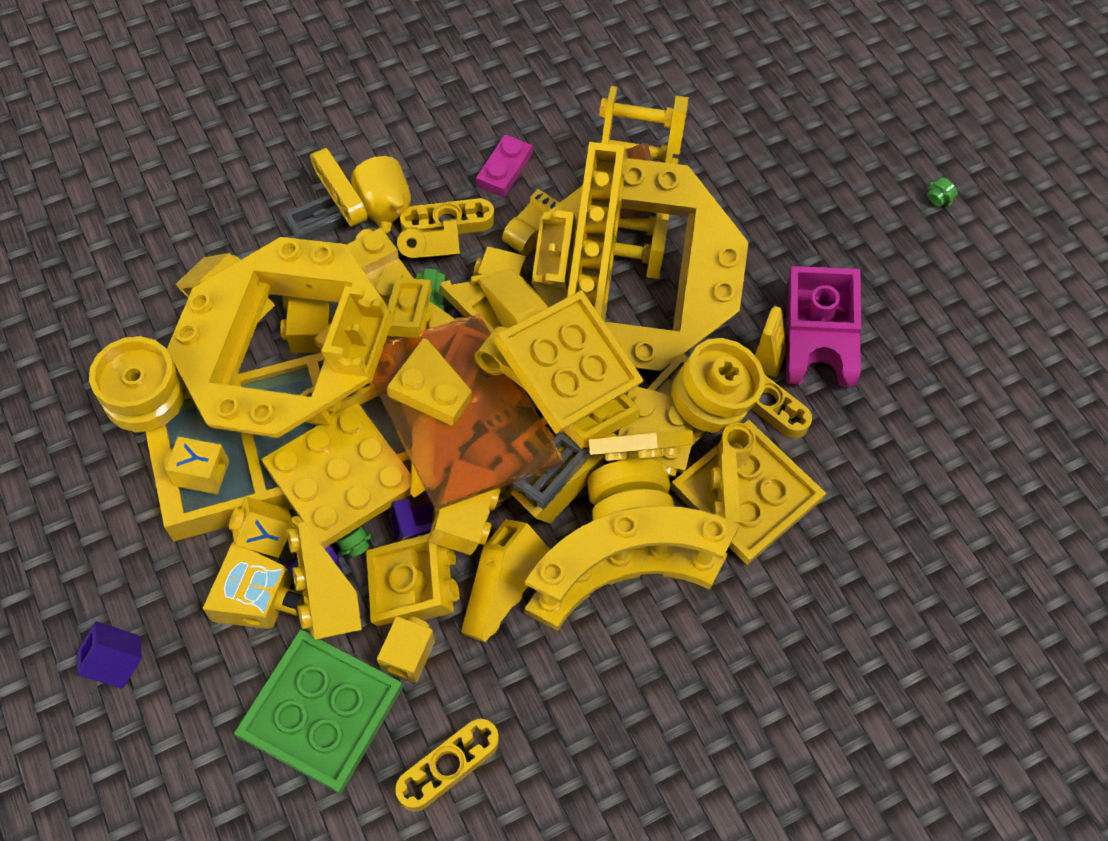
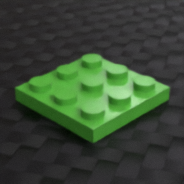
[234,629,403,795]

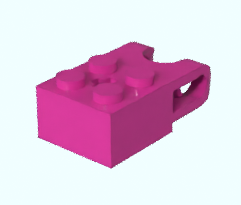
[786,266,861,387]

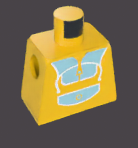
[203,542,304,629]

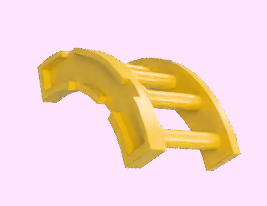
[599,86,689,279]
[524,506,740,631]

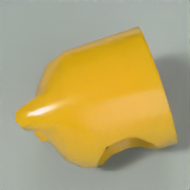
[350,156,411,234]

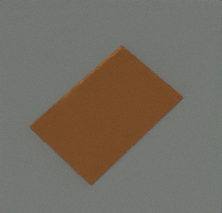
[372,314,564,510]

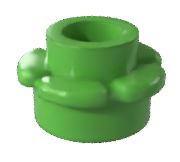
[927,177,958,207]
[336,526,371,558]

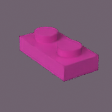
[476,134,533,198]

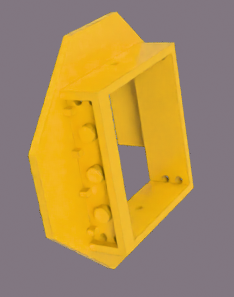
[532,158,749,372]
[167,237,394,438]

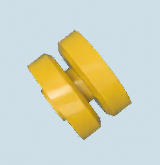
[89,336,185,432]
[671,338,765,433]
[587,458,674,521]

